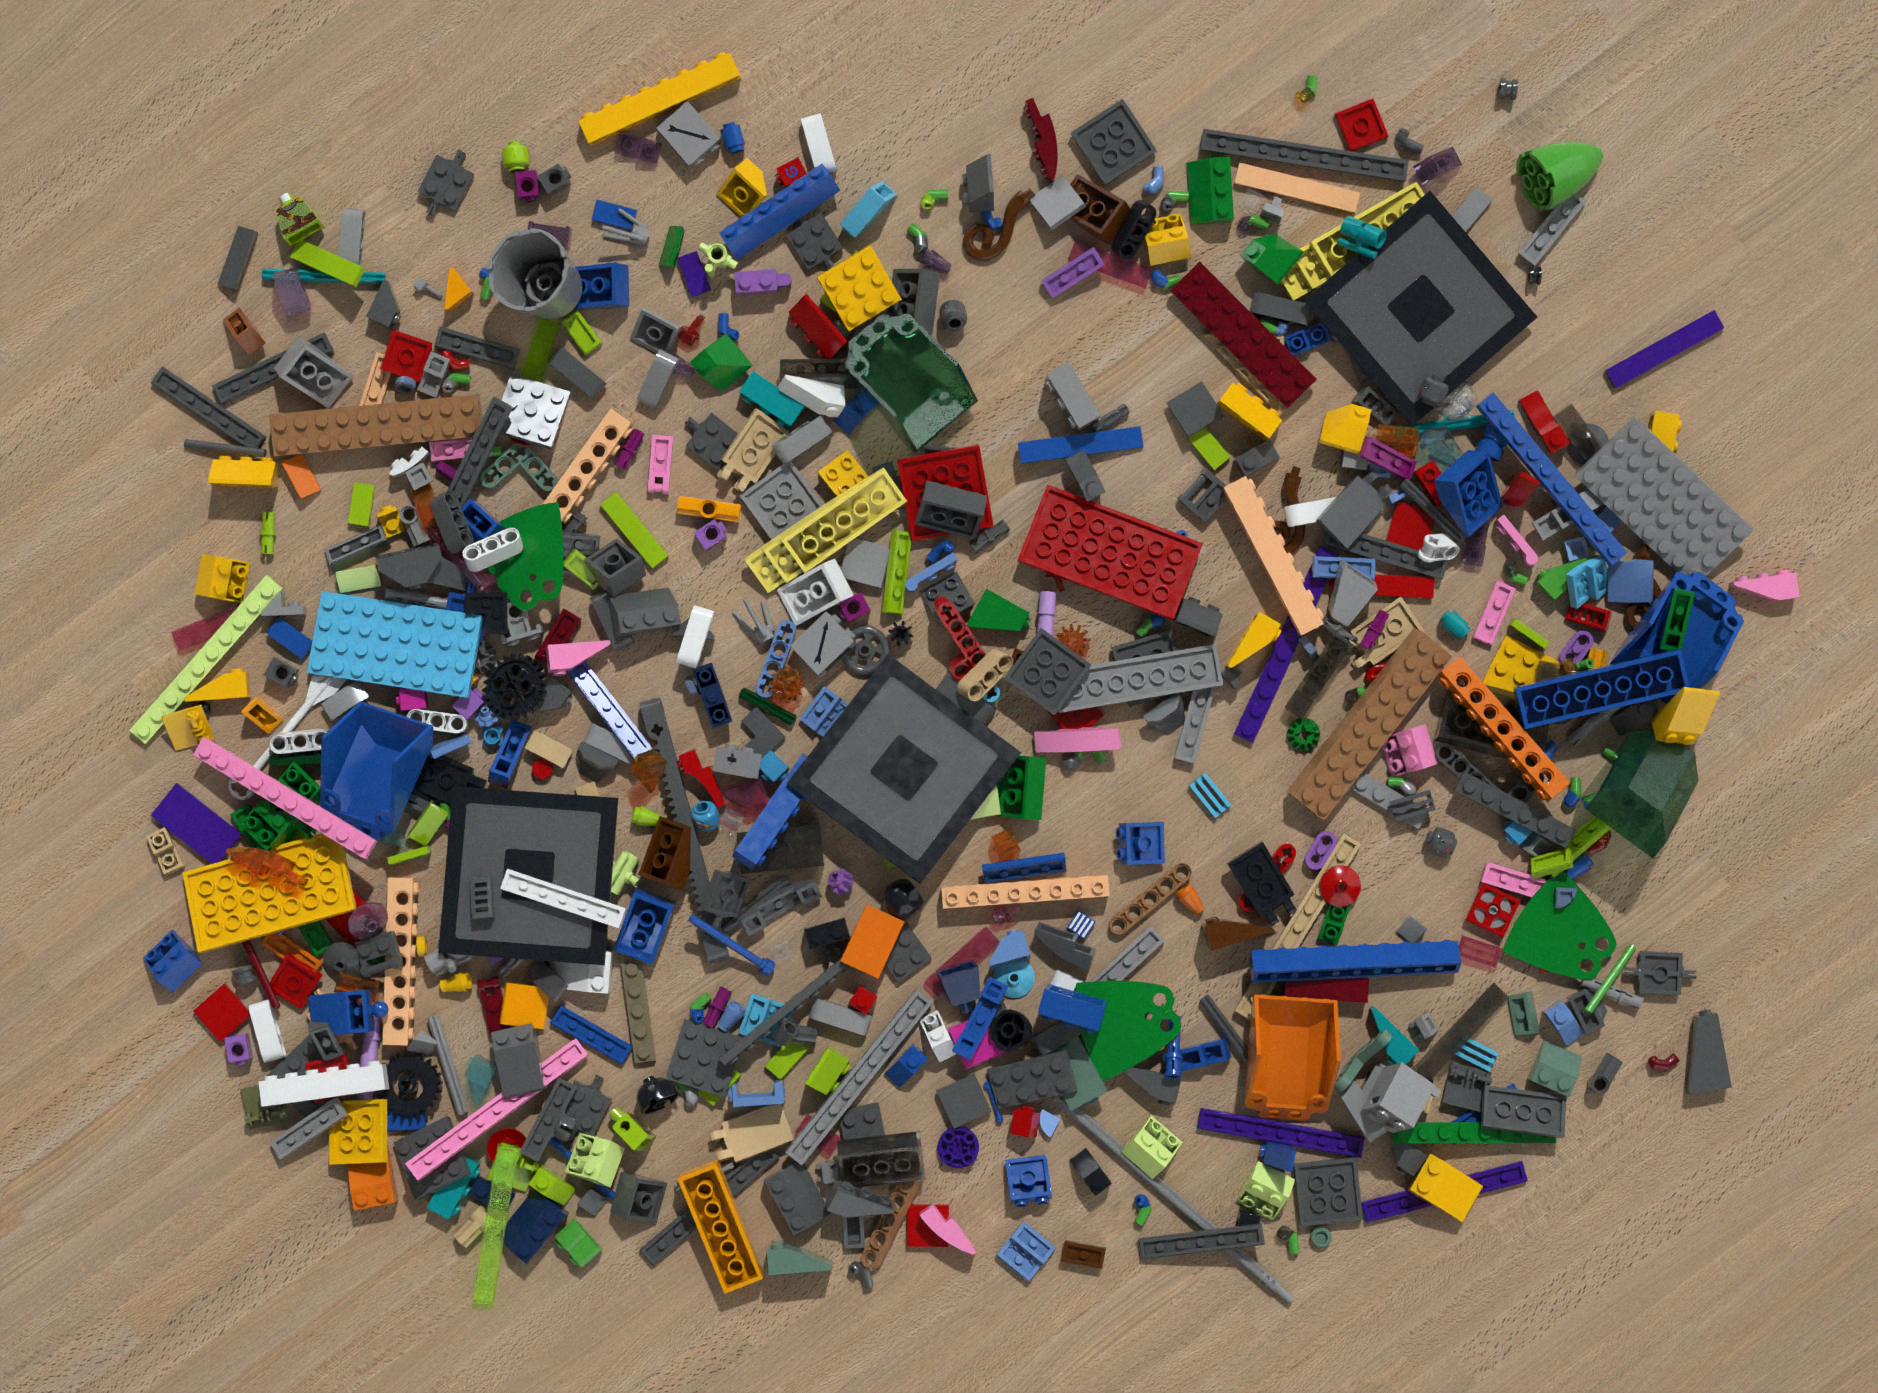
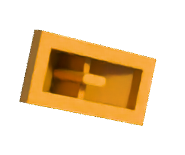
[444,267,474,311]
[241,697,283,734]

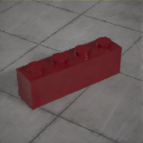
[1283,977,1369,1003]

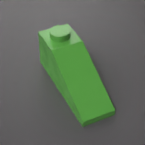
[1534,554,1599,601]

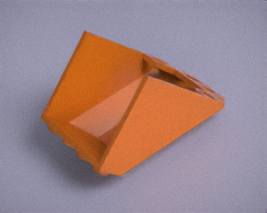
[1245,994,1341,1122]

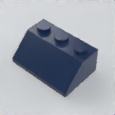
[497,1189,568,1264]

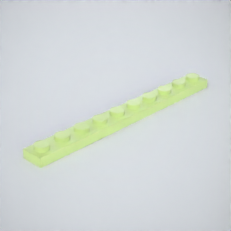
[129,575,283,744]

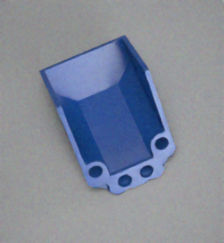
[1610,572,1744,704]
[320,701,434,841]

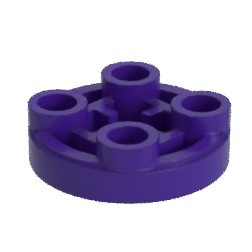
[938,1126,979,1168]

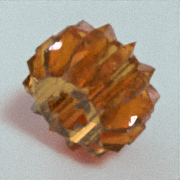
[1056,624,1091,656]
[769,667,805,703]

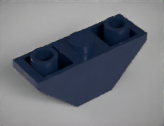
[692,663,733,728]

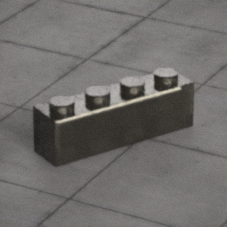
[780,359,865,389]

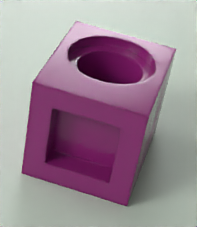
[515,170,541,203]
[837,592,871,622]

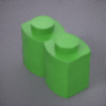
[555,1218,602,1267]

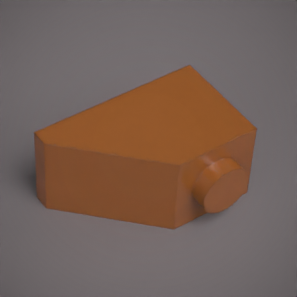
[223,307,266,356]

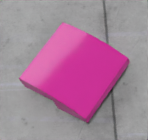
[949,1020,1004,1070]

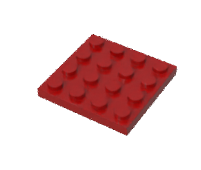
[897,444,994,541]

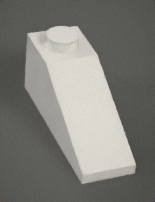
[778,375,845,418]

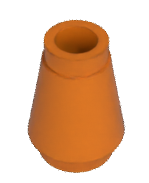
[1176,883,1205,915]

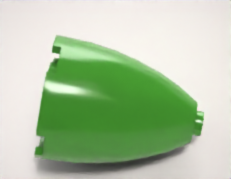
[1516,142,1603,210]

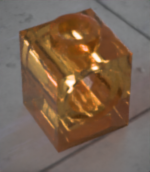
[991,828,1021,861]

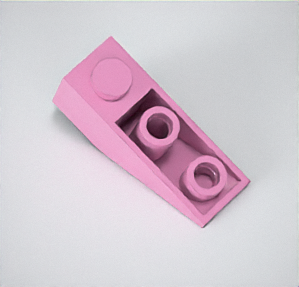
[1730,569,1800,601]

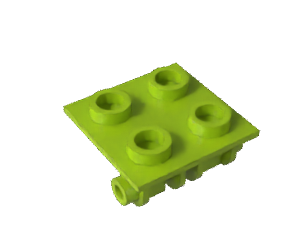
[487,1143,539,1192]

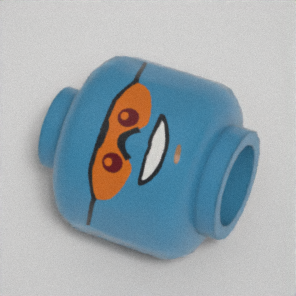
[691,801,721,832]

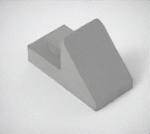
[261,590,306,617]

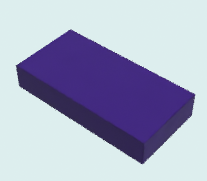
[678,251,711,297]

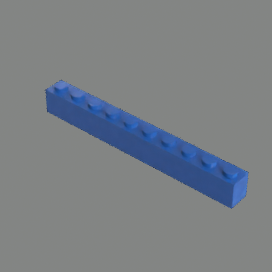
[1249,940,1462,983]

